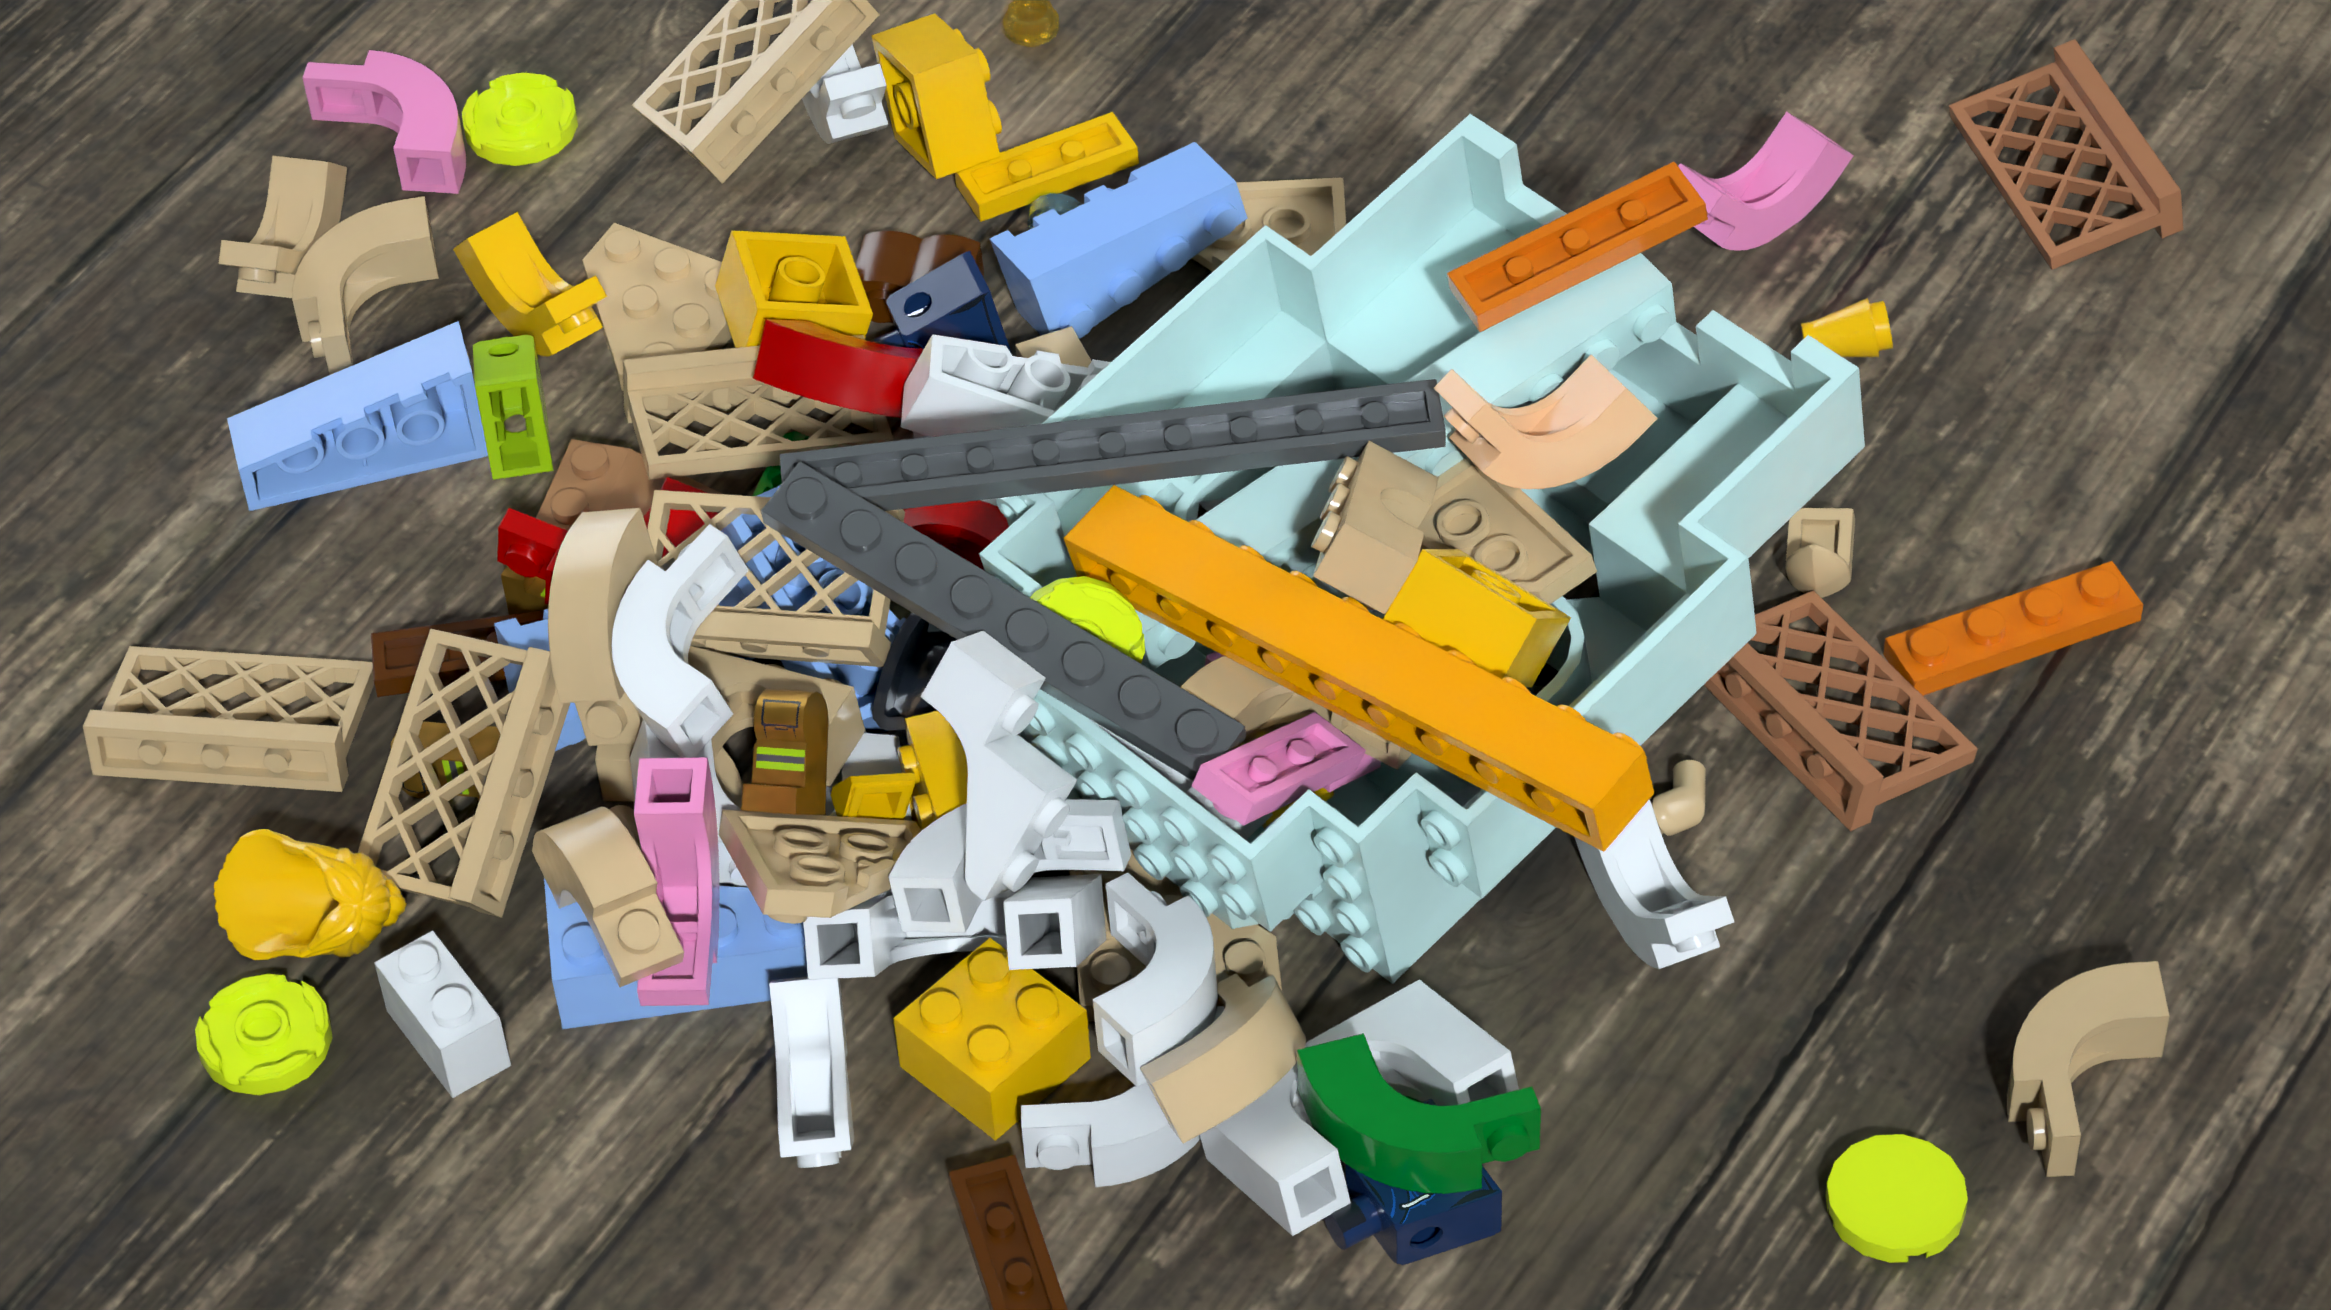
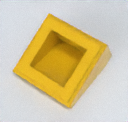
[831,772,916,820]

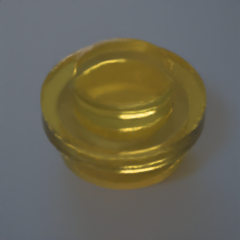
[1003,0,1060,47]

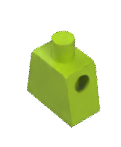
[473,335,554,480]

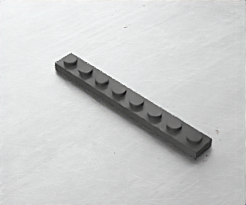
[761,461,1246,781]

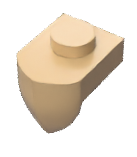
[1786,508,1855,598]

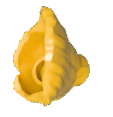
[214,829,406,960]

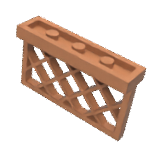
[1949,39,2184,270]
[1704,591,1978,831]

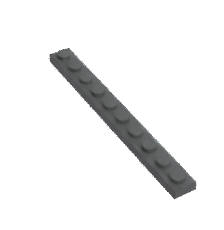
[780,379,1446,511]

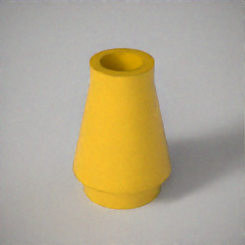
[1801,298,1893,357]

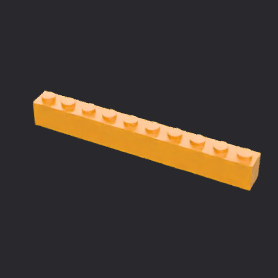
[1063,485,1654,852]

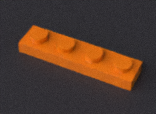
[1447,162,1708,332]
[1883,561,2143,696]

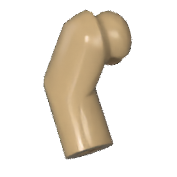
[1651,760,1706,836]

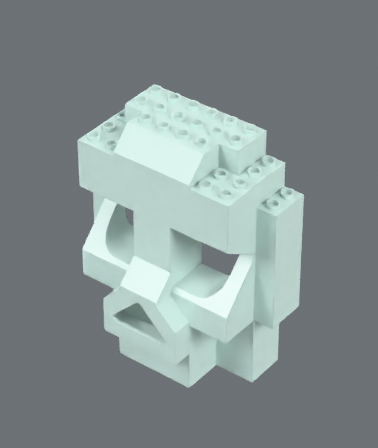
[979,114,1865,984]

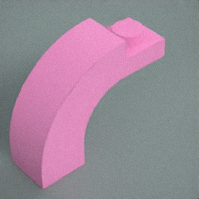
[303,50,466,194]
[1678,112,1854,251]
[634,757,720,1006]

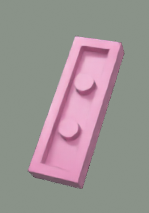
[1192,712,1366,826]

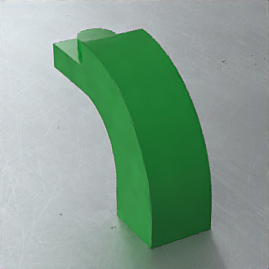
[1297,1033,1541,1194]

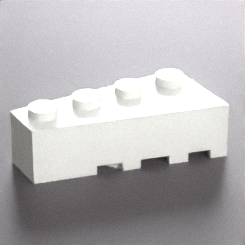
[901,334,1111,437]

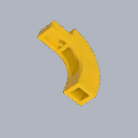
[453,212,607,357]

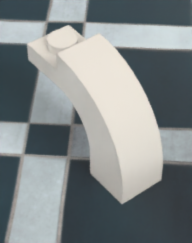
[802,44,888,144]
[612,524,749,758]
[889,799,1131,933]
[1575,799,1734,969]
[1093,873,1218,1087]
[1021,1006,1224,1187]

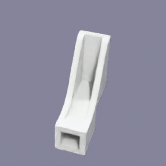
[921,631,1077,901]
[769,976,854,1168]

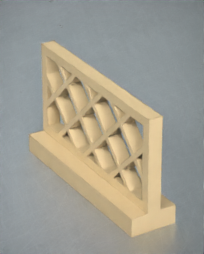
[632,0,880,184]
[623,335,893,480]
[647,490,905,667]
[358,629,570,918]
[83,646,374,792]

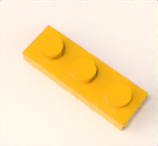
[955,112,1139,222]

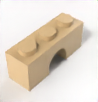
[1311,441,1439,614]
[688,646,865,787]

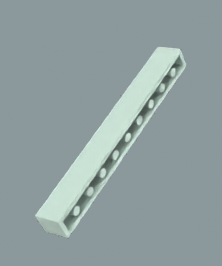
[1135,253,1676,671]

